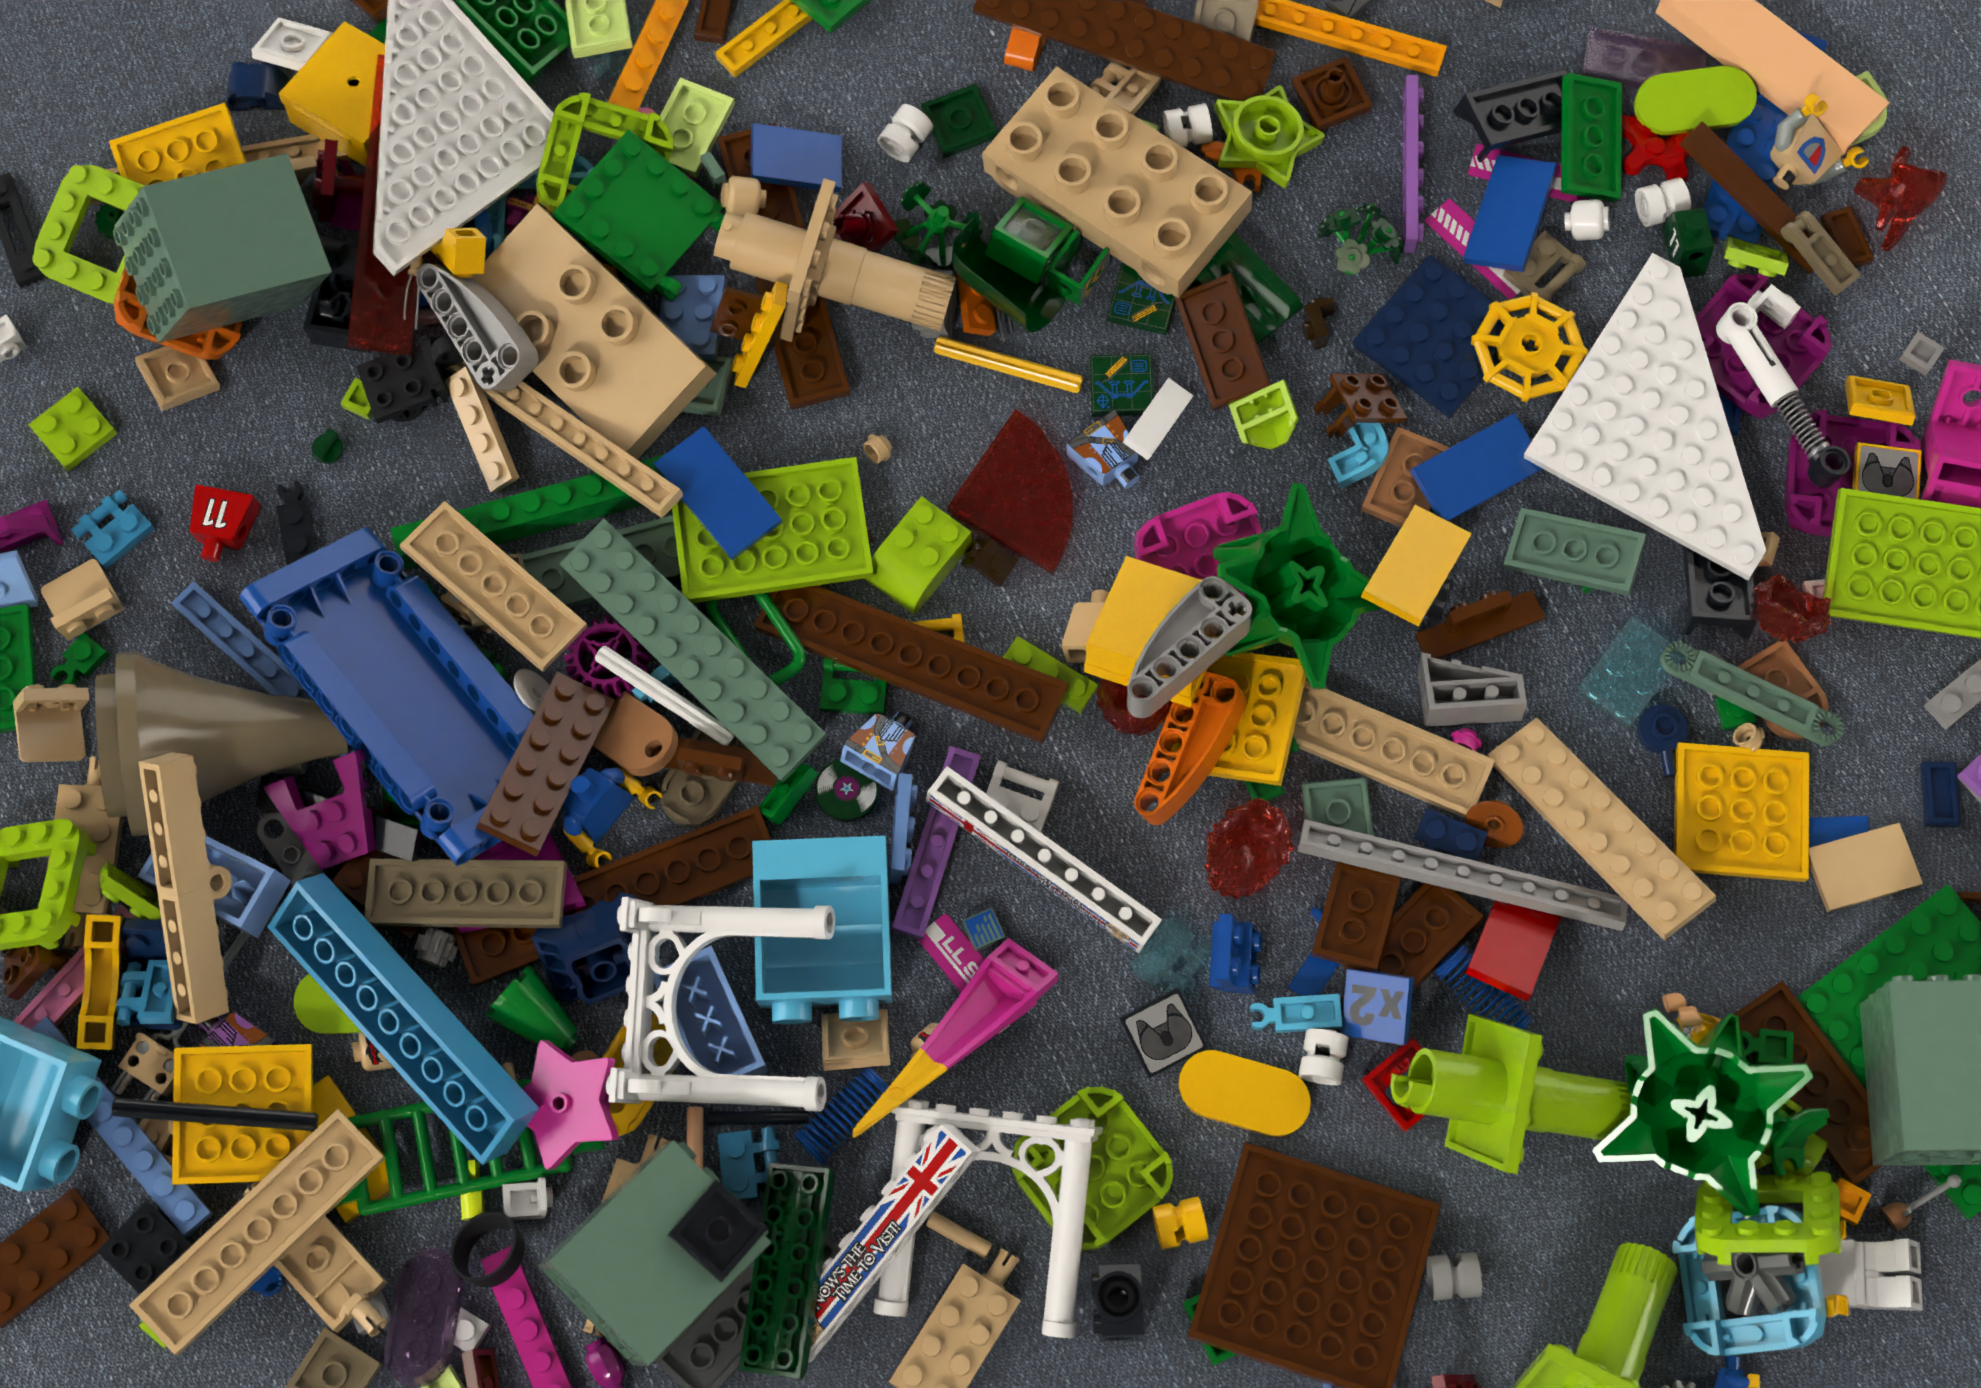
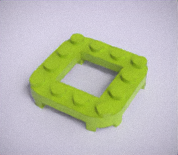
[536,93,674,212]
[32,165,144,306]
[0,819,96,950]
[1694,1172,1842,1265]

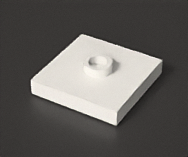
[252,18,333,71]

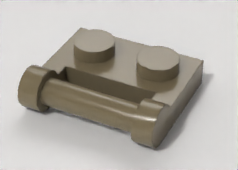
[1503,230,1586,302]

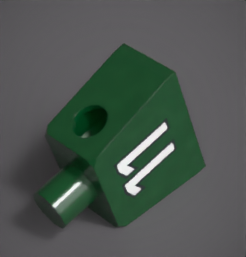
[1662,208,1713,278]

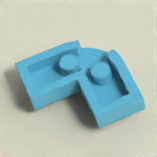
[1327,423,1389,489]

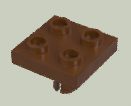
[1292,56,1373,131]
[1,908,69,1000]

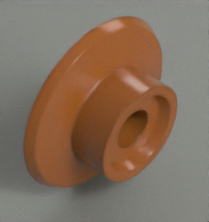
[1465,800,1524,848]

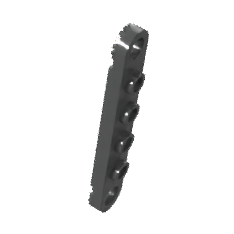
[257,813,327,886]

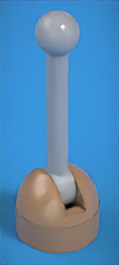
[1881,1174,1961,1232]

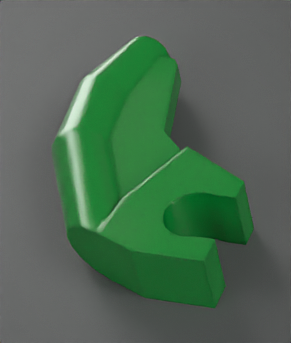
[1770,1108,1830,1177]

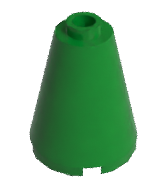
[485,965,578,1053]

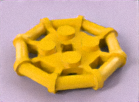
[1471,292,1588,402]

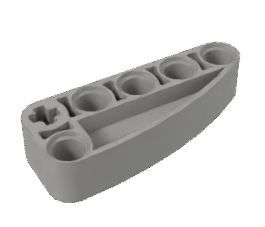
[416,263,539,391]
[1127,576,1252,718]

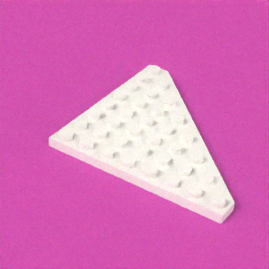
[373,0,554,276]
[1524,253,1766,581]

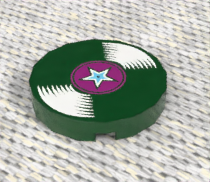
[815,759,880,823]

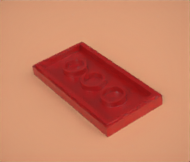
[1465,900,1561,1002]

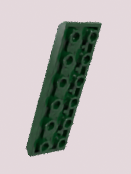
[1194,232,1303,344]
[738,1162,834,1379]

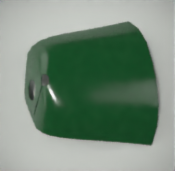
[952,218,1066,332]

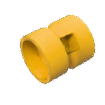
[1152,1196,1208,1250]

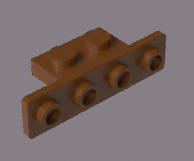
[1415,590,1544,659]
[650,737,778,787]

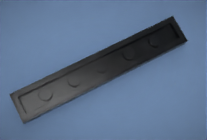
[255,775,424,862]

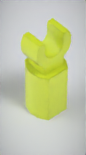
[460,1160,485,1221]

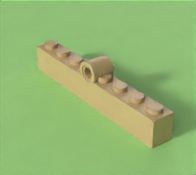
[138,752,232,1024]

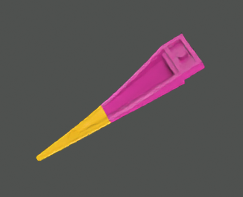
[853,938,1059,1138]

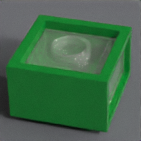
[985,196,1074,284]

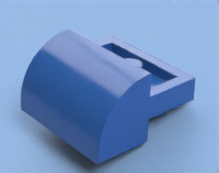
[1209,914,1263,994]

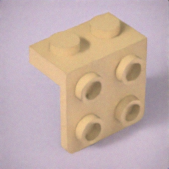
[41,559,124,641]
[13,684,90,762]

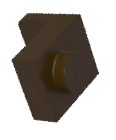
[1302,297,1336,350]
[961,538,1018,586]

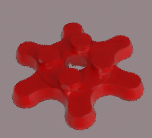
[1621,114,1690,183]

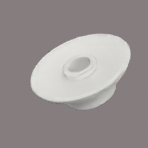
[514,669,550,715]

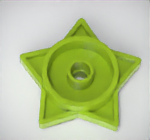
[1214,85,1325,188]

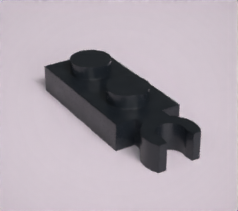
[276,481,318,565]

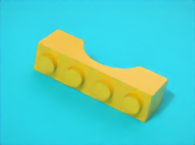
[430,228,486,278]
[76,914,124,1050]

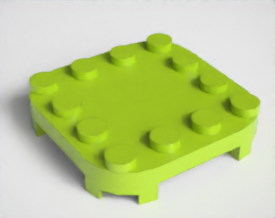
[1012,1086,1173,1252]

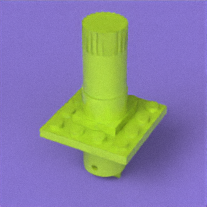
[1391,1014,1631,1174]
[1512,1242,1678,1388]

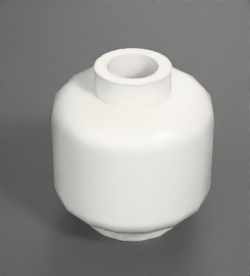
[1564,199,1610,241]

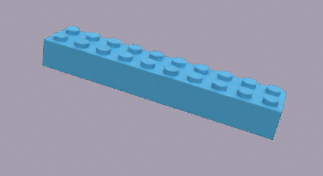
[268,873,540,1165]

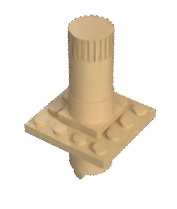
[713,178,956,342]

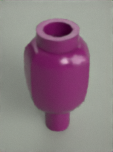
[585,1337,625,1388]

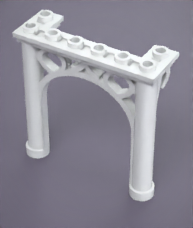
[606,897,835,1111]
[873,1099,1103,1338]

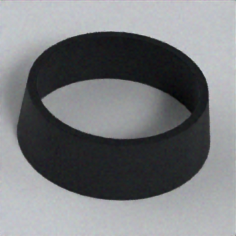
[450,1211,525,1288]

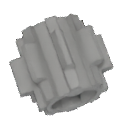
[414,928,458,969]

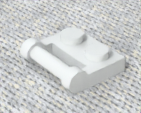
[986,760,1060,833]

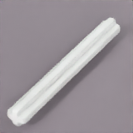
[595,645,735,745]

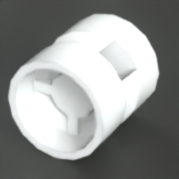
[1163,103,1213,148]
[877,104,933,162]
[1635,177,1691,227]
[1298,1029,1349,1086]

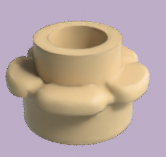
[863,434,892,464]
[1733,723,1765,752]

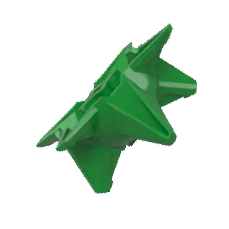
[1213,482,1381,690]
[1593,1008,1813,1219]

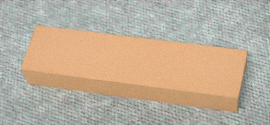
[1656,0,1890,157]

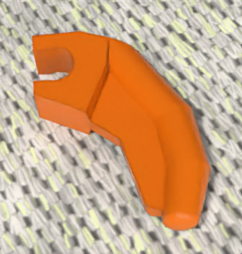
[1201,141,1262,192]

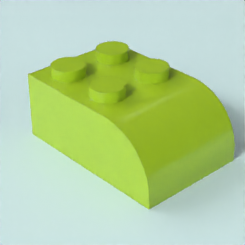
[865,496,972,616]

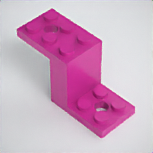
[1921,359,1981,508]

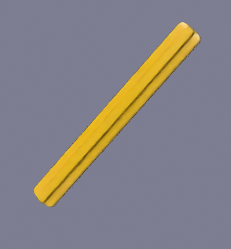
[934,336,1083,393]

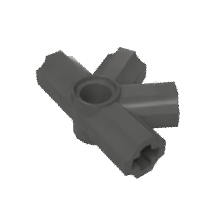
[1701,1252,1805,1317]

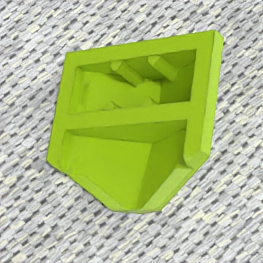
[1228,379,1299,450]

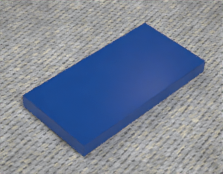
[1463,155,1558,272]
[1410,413,1543,521]
[654,426,782,560]

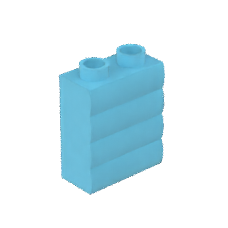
[752,836,893,1025]
[0,1017,103,1192]

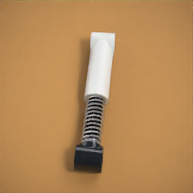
[1716,302,1851,488]

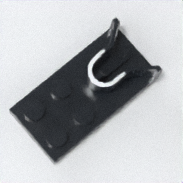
[1453,69,1568,163]
[1683,545,1757,639]

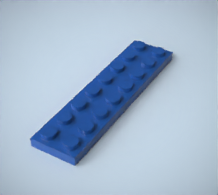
[1703,31,1828,244]

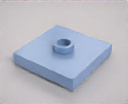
[0,550,39,608]

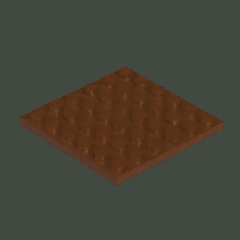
[1187,1142,1441,1388]

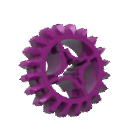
[564,615,651,699]

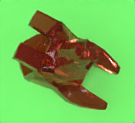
[1854,146,1948,252]

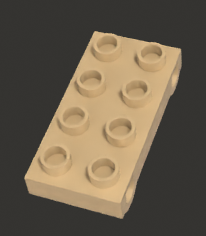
[982,66,1252,299]

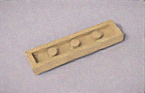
[445,366,520,492]

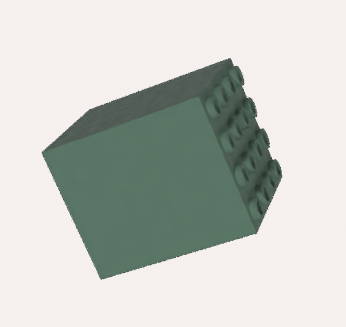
[113,154,332,343]
[1859,974,1981,1166]
[537,1140,771,1366]

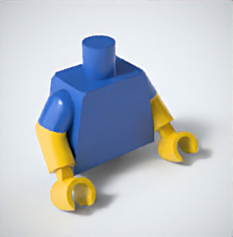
[562,767,662,868]

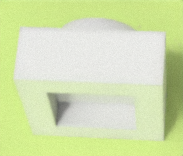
[442,1307,491,1351]

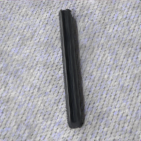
[112,1098,319,1131]

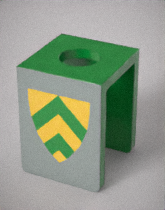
[1047,229,1110,307]

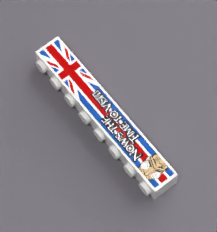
[926,766,1162,954]
[808,1124,981,1363]

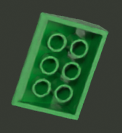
[452,0,571,85]

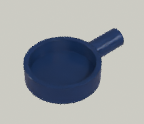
[1637,704,1688,778]

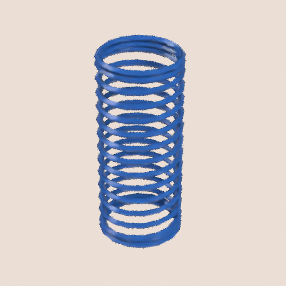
[1434,945,1533,1029]
[794,1067,889,1165]

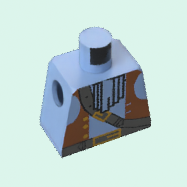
[1067,409,1140,489]
[840,712,915,791]

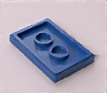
[751,123,842,193]

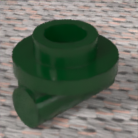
[312,428,344,464]

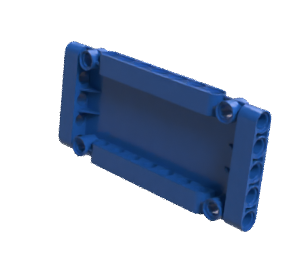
[239,527,571,866]

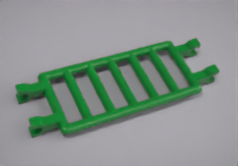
[334,1078,605,1216]

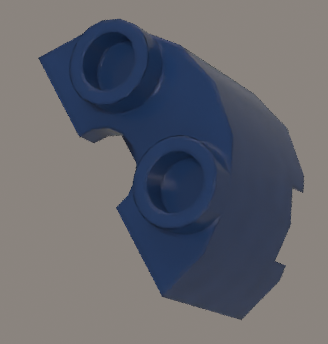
[227,62,289,111]

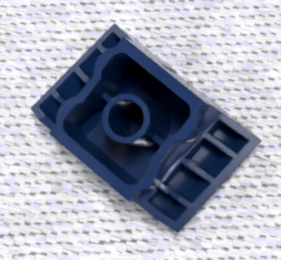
[531,892,661,1006]

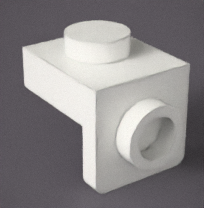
[1747,284,1801,330]
[0,314,27,363]
[502,1177,553,1220]

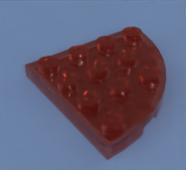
[947,409,1073,575]

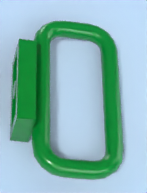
[705,593,806,686]

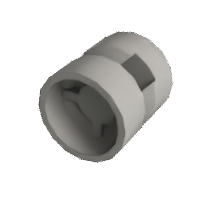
[1426,1252,1482,1301]

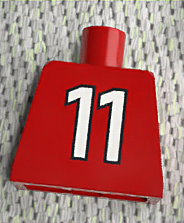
[190,484,261,562]

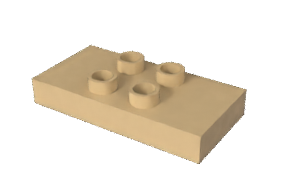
[471,204,717,460]

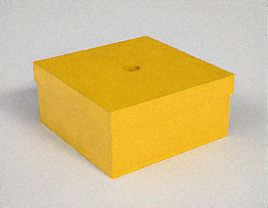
[278,21,385,170]
[1084,556,1218,707]

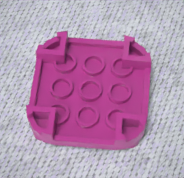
[1134,491,1262,597]

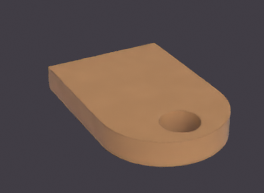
[1737,638,1829,740]
[592,691,678,776]

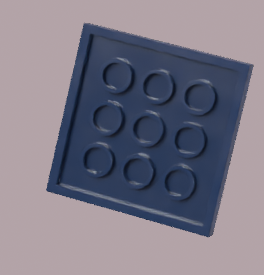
[1352,255,1517,419]

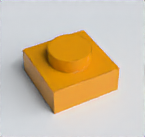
[1835,1178,1872,1226]

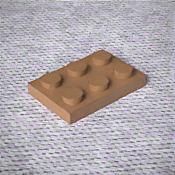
[1361,426,1450,527]

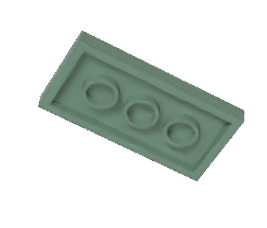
[1504,507,1647,596]

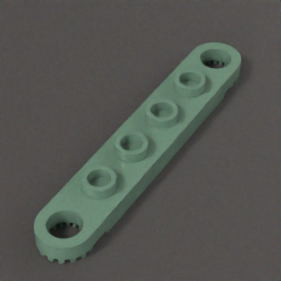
[1660,641,1844,746]

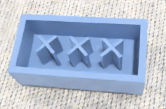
[138,836,291,938]
[654,946,769,1076]

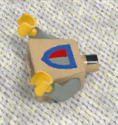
[1770,93,1869,190]

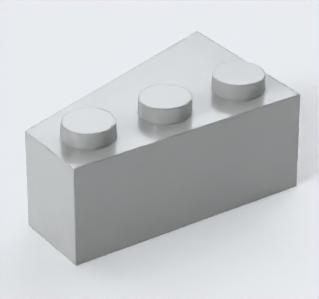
[1417,652,1527,727]

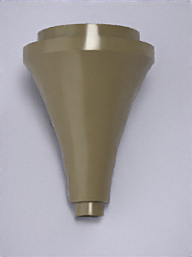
[95,651,349,836]

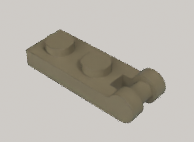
[1781,211,1861,296]

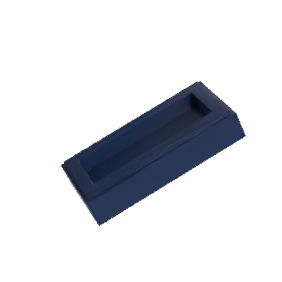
[1920,761,1961,828]

